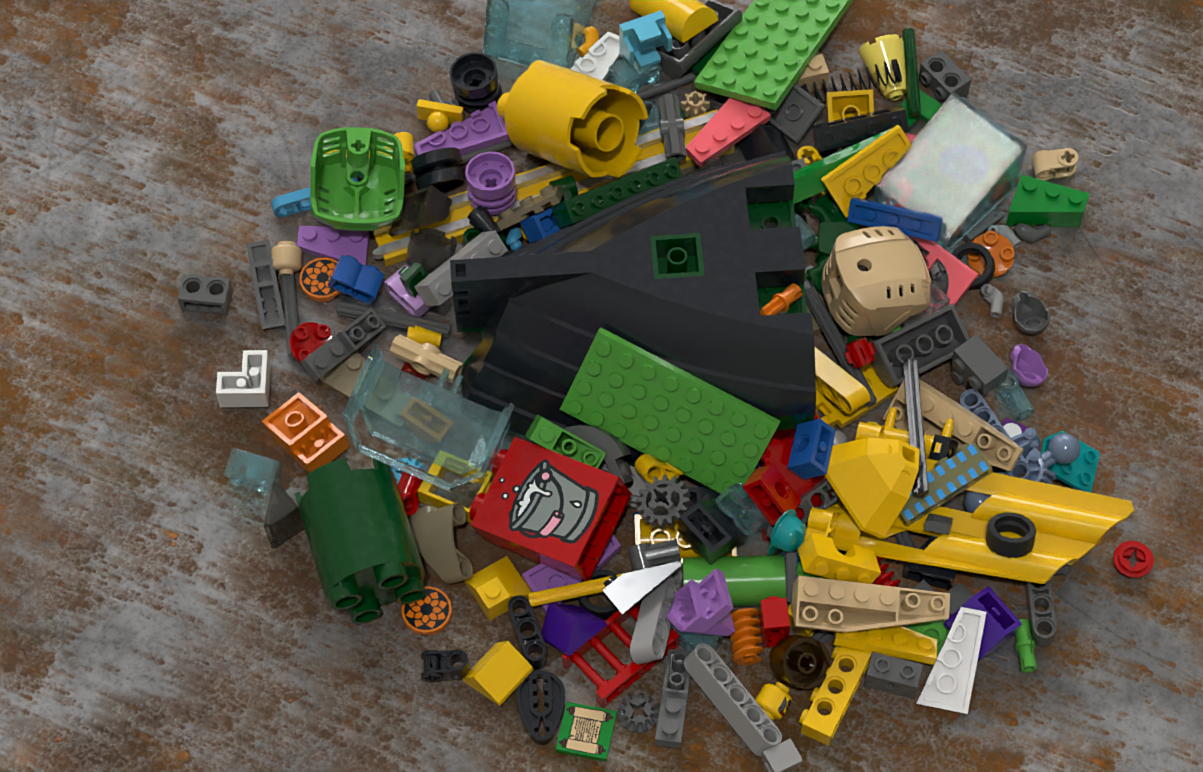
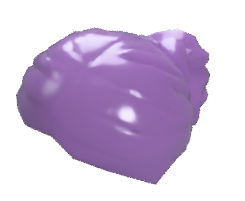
[1010,344,1048,387]

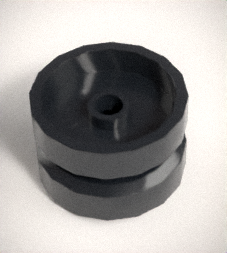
[411,147,466,196]

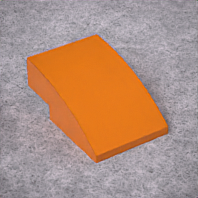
[261,392,350,473]

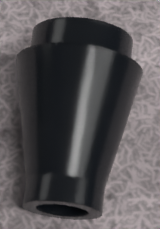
[467,205,501,235]

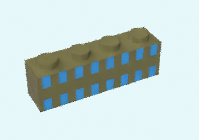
[899,443,992,526]

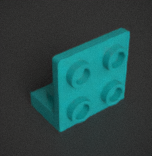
[1041,431,1100,492]

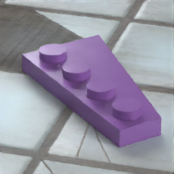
[414,101,510,155]
[522,534,621,613]

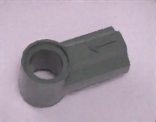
[628,539,681,571]

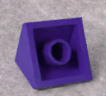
[541,603,607,657]

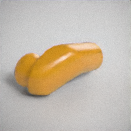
[576,26,599,58]

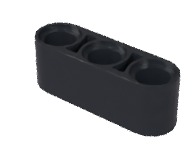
[508,595,547,671]

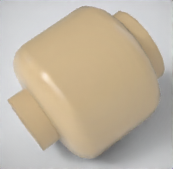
[271,241,302,277]

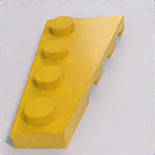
[821,125,912,218]
[834,626,937,665]

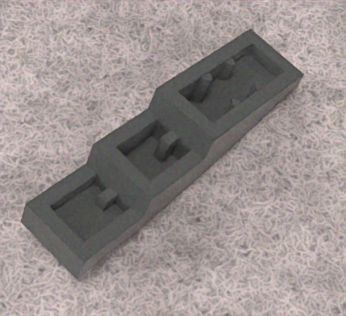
[246,239,285,330]

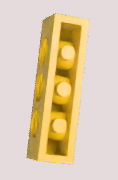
[799,645,872,746]

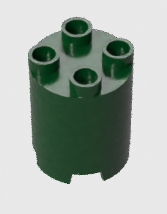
[295,456,426,624]

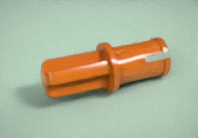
[760,283,802,316]

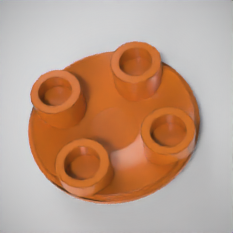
[967,231,1015,278]

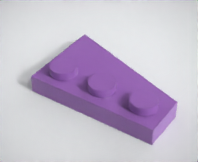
[297,226,370,266]

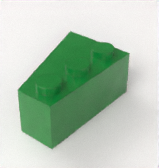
[1006,174,1090,227]

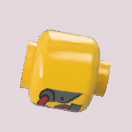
[755,682,792,721]

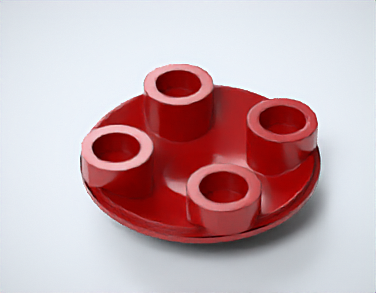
[289,322,333,364]

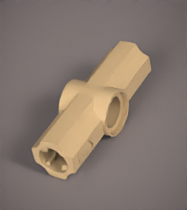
[389,335,463,383]

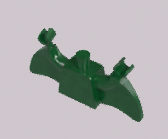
[794,192,858,298]

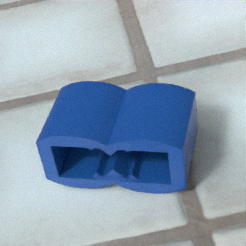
[328,255,384,305]

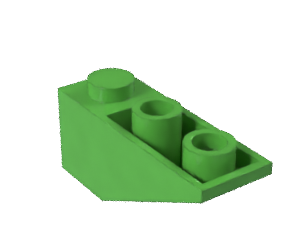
[525,414,606,468]

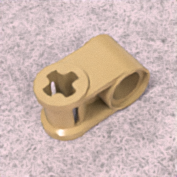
[1031,148,1078,181]

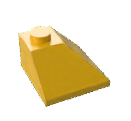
[464,556,532,621]

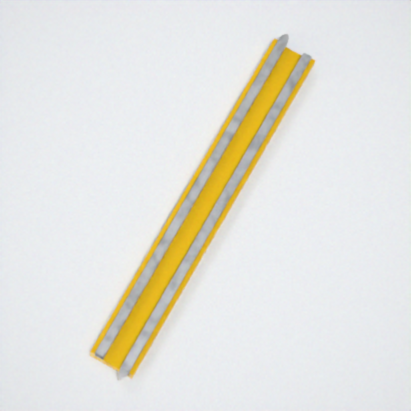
[371,109,735,267]

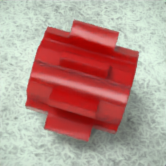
[844,337,876,368]

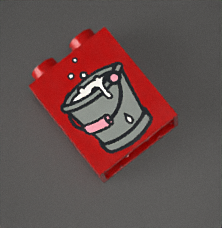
[469,437,632,582]

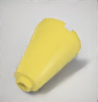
[859,34,907,101]

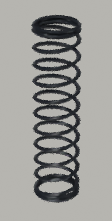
[801,58,902,104]

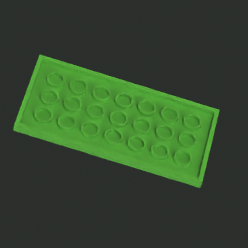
[694,0,853,110]
[560,327,780,502]

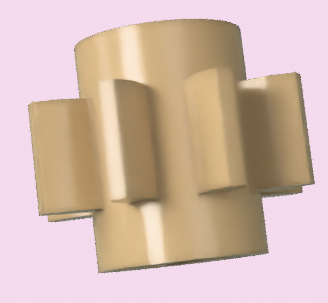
[681,91,710,118]

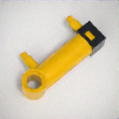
[867,407,959,461]

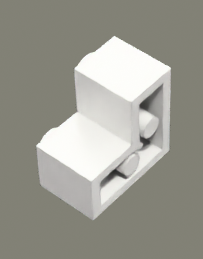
[216,350,271,407]

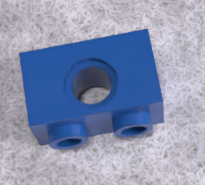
[787,419,836,479]

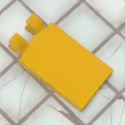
[816,362,898,429]

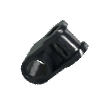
[421,649,471,683]

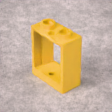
[418,451,494,523]

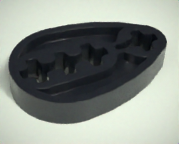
[516,671,565,745]

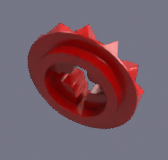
[1113,541,1154,579]

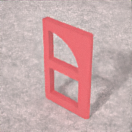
[907,235,979,313]

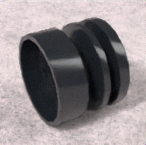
[449,52,502,113]

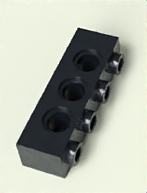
[812,105,910,152]

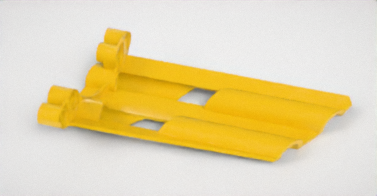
[804,422,1135,584]

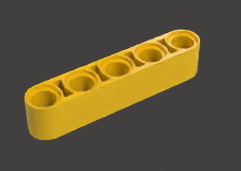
[815,347,871,414]

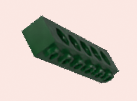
[550,157,683,228]

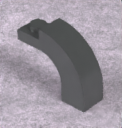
[563,424,632,484]

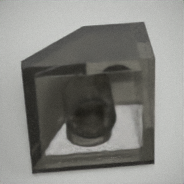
[389,185,453,237]

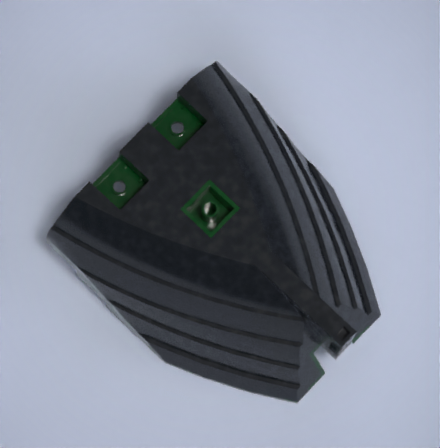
[450,151,816,467]

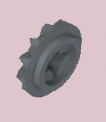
[618,692,659,733]

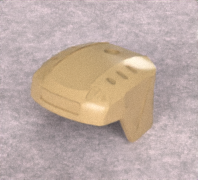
[821,226,931,336]

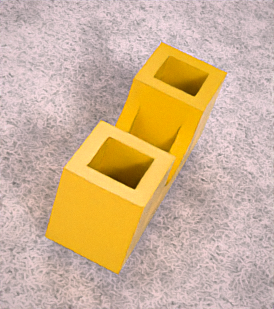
[798,533,881,584]

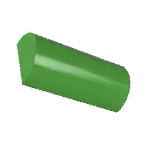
[682,555,786,607]

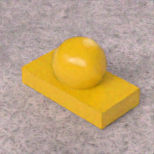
[417,99,464,133]

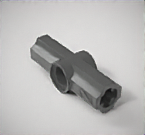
[658,94,686,163]

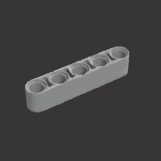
[630,568,683,665]
[684,643,782,757]

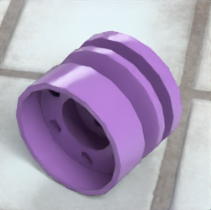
[465,152,517,215]

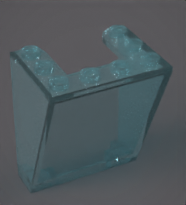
[482,0,598,69]
[874,92,1027,251]

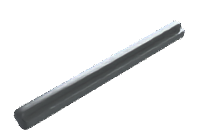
[804,286,877,407]

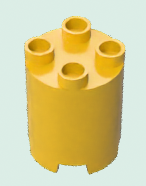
[497,60,648,178]

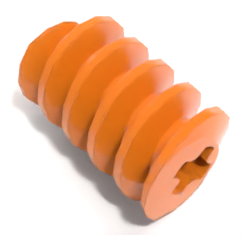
[730,608,764,666]

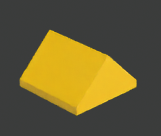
[825,89,874,122]
[462,641,534,706]

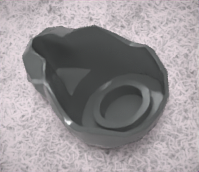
[1013,291,1051,334]

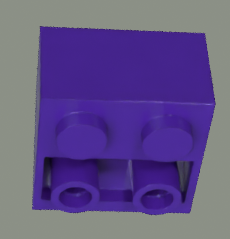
[943,586,1022,661]

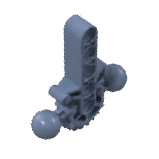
[960,389,1080,513]

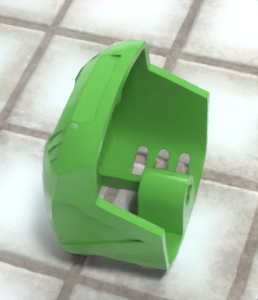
[310,127,405,231]

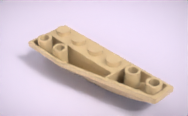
[883,379,1024,471]
[791,576,950,633]

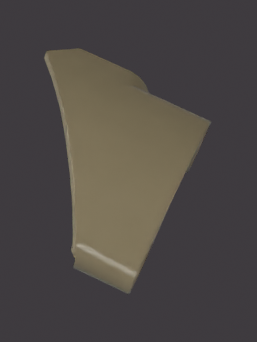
[407,503,473,584]

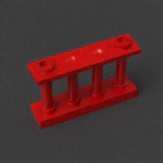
[562,599,680,708]

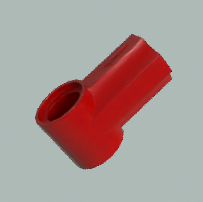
[398,464,426,516]

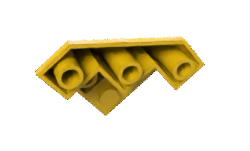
[825,437,920,539]

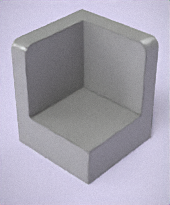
[762,738,802,772]

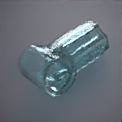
[994,371,1034,421]

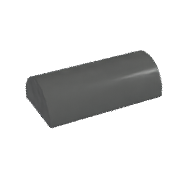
[656,0,742,78]
[871,303,970,387]

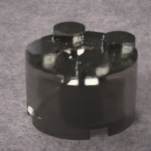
[405,228,457,273]

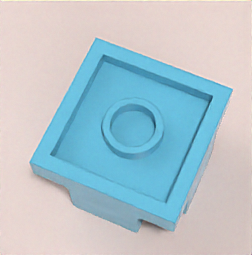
[619,10,672,69]

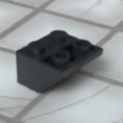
[677,498,749,565]

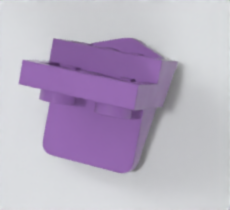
[666,568,735,636]

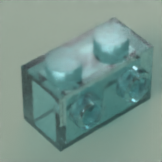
[223,447,283,494]

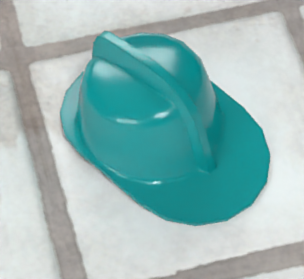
[768,509,807,555]

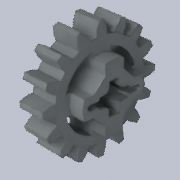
[636,475,692,530]

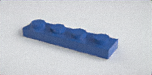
[847,197,943,242]

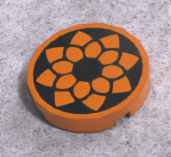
[299,258,342,302]
[401,586,452,636]

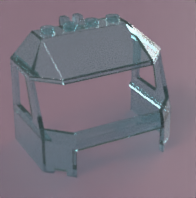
[342,344,515,492]

